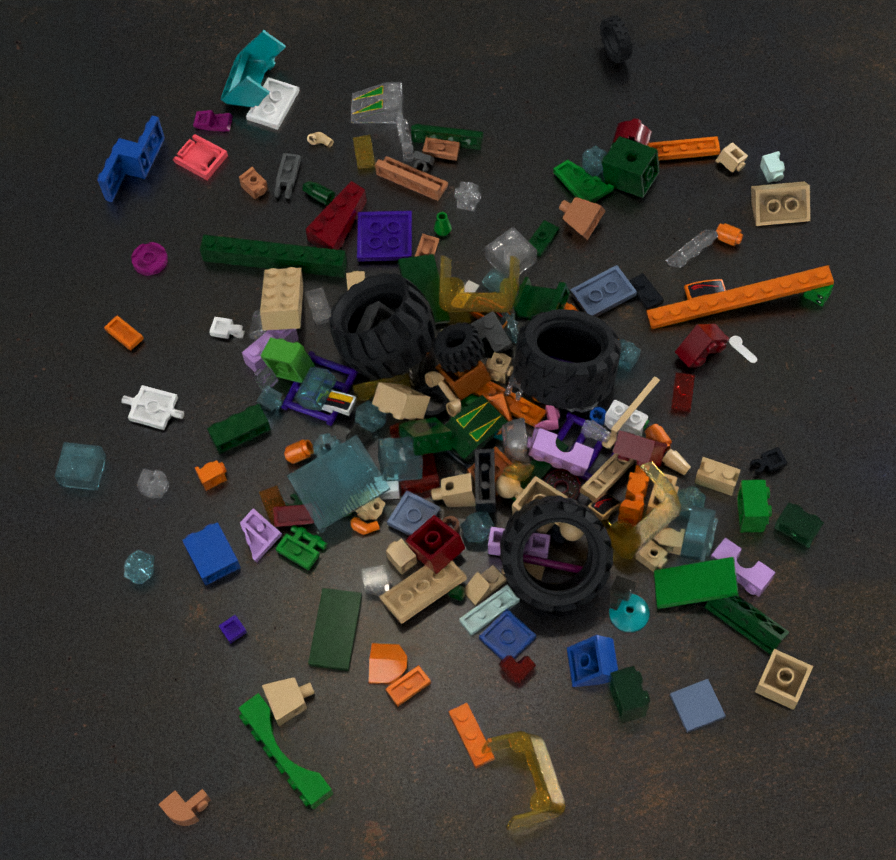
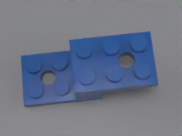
[98,116,165,202]

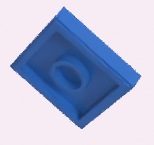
[479,609,536,665]

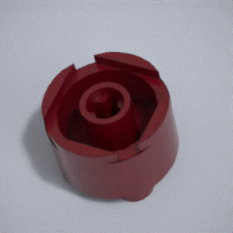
[613,118,652,146]

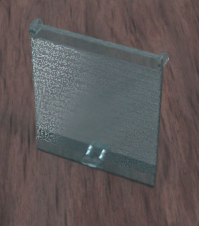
[287,435,391,533]

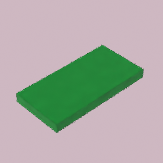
[654,557,739,609]

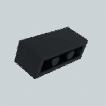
[475,449,496,513]

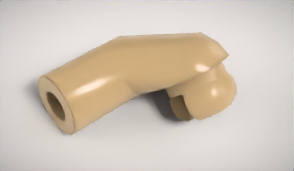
[307,132,334,148]

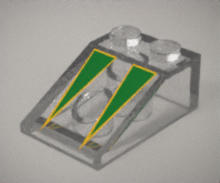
[351,82,404,123]

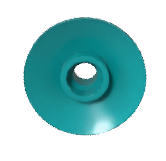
[609,594,650,632]

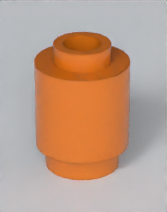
[715,223,743,247]
[645,424,672,452]
[284,439,314,464]

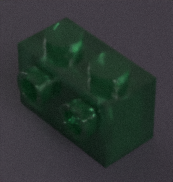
[774,502,824,548]

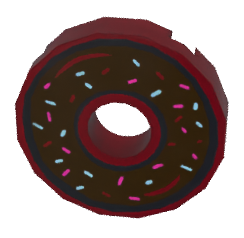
[543,469,581,500]

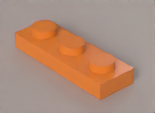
[448,703,495,768]

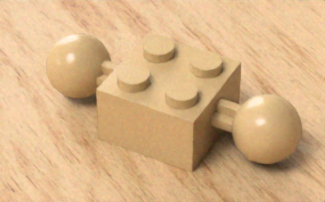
[495,473,584,541]

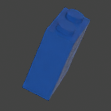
[182,522,241,586]

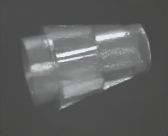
[581,420,611,443]

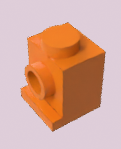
[195,460,227,491]

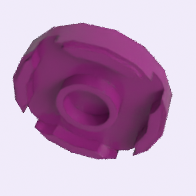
[131,242,168,276]

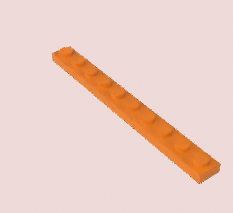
[646,265,834,330]

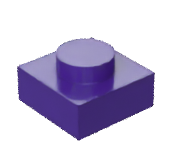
[219,615,247,644]

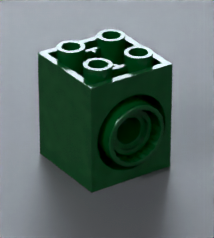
[601,136,660,198]

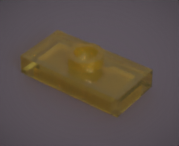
[353,135,375,170]

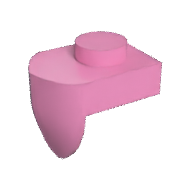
[534,405,560,431]

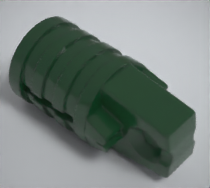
[302,181,335,206]

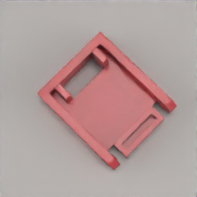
[173,134,228,181]

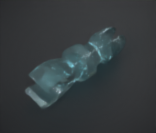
[502,307,519,343]

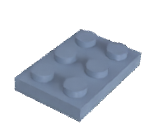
[570,265,637,317]

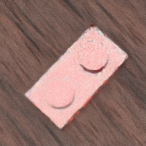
[671,373,695,412]

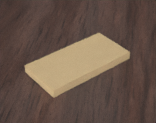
[379,561,467,624]

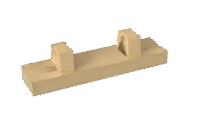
[580,453,637,503]

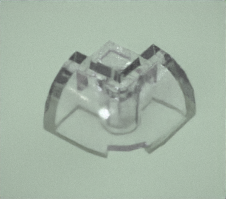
[501,418,529,470]

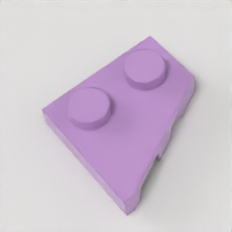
[240,508,282,562]

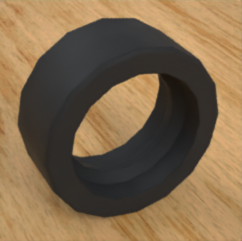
[417,385,449,420]

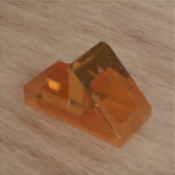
[259,485,286,527]

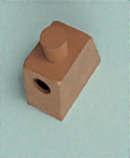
[559,197,605,240]

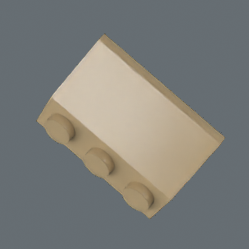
[751,181,810,226]

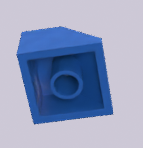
[567,635,619,687]

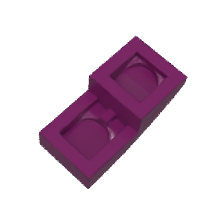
[193,110,233,131]

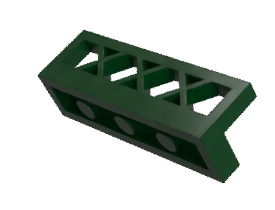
[411,124,484,150]
[705,596,790,655]

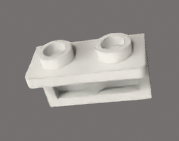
[604,400,648,436]

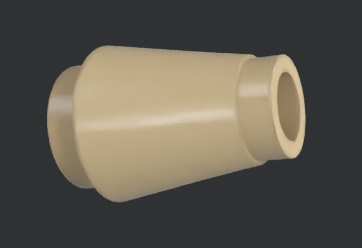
[662,448,691,475]

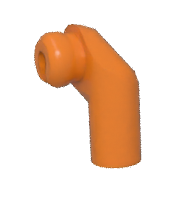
[351,517,380,535]

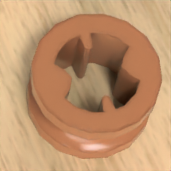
[443,516,459,533]

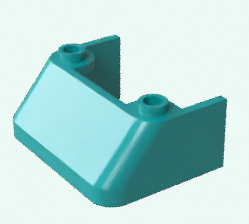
[220,30,286,108]

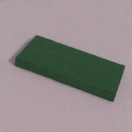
[397,254,450,325]
[308,588,362,671]

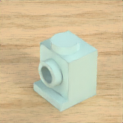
[760,151,785,183]

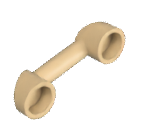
[425,371,461,417]

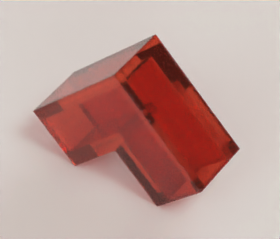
[498,655,536,683]

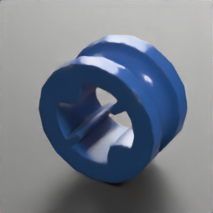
[589,407,606,427]

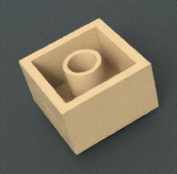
[372,382,430,421]
[755,649,813,710]

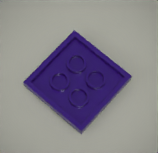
[357,211,412,262]

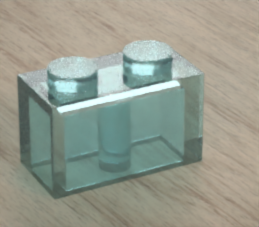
[294,367,337,411]

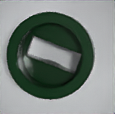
[448,584,466,601]

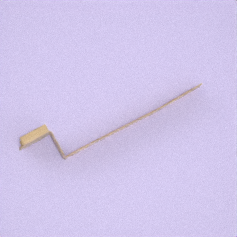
[602,376,660,449]

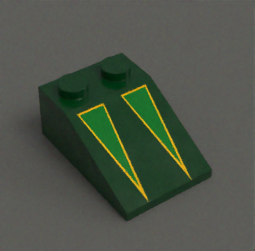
[445,395,509,462]

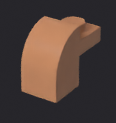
[159,789,211,826]

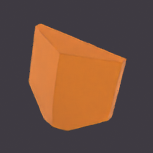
[369,643,407,684]

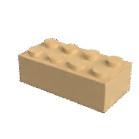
[260,267,303,330]

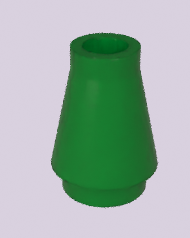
[434,212,452,236]

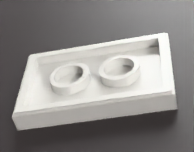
[246,77,300,130]

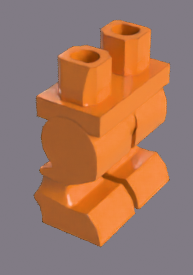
[618,465,650,527]

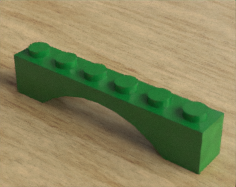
[238,693,334,810]

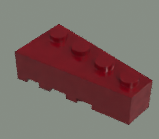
[305,181,367,250]

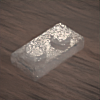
[305,287,331,326]

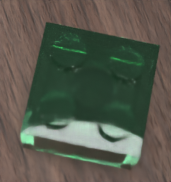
[608,666,650,724]

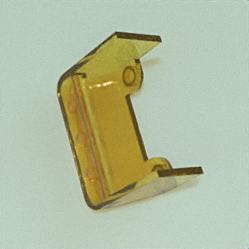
[439,256,520,313]
[599,461,682,559]
[482,731,566,830]

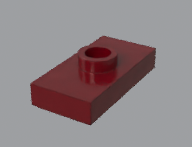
[273,503,314,527]

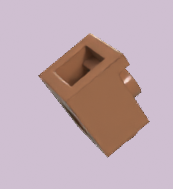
[239,167,268,199]

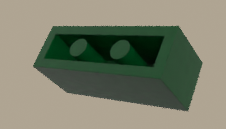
[207,404,271,455]

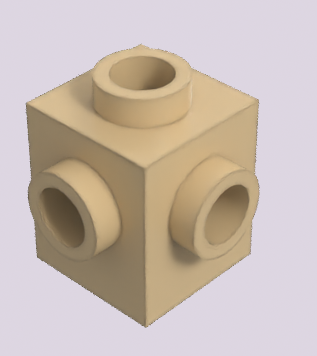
[485,352,514,384]
[350,490,386,521]

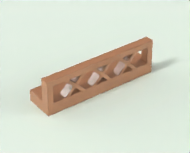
[375,156,448,201]

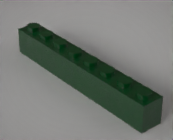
[199,234,347,278]

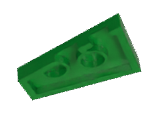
[553,160,614,203]

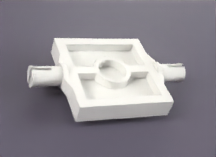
[122,385,184,430]

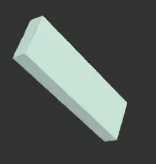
[459,584,520,636]

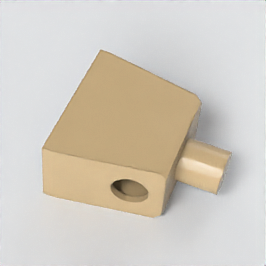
[431,473,476,507]
[262,678,315,726]

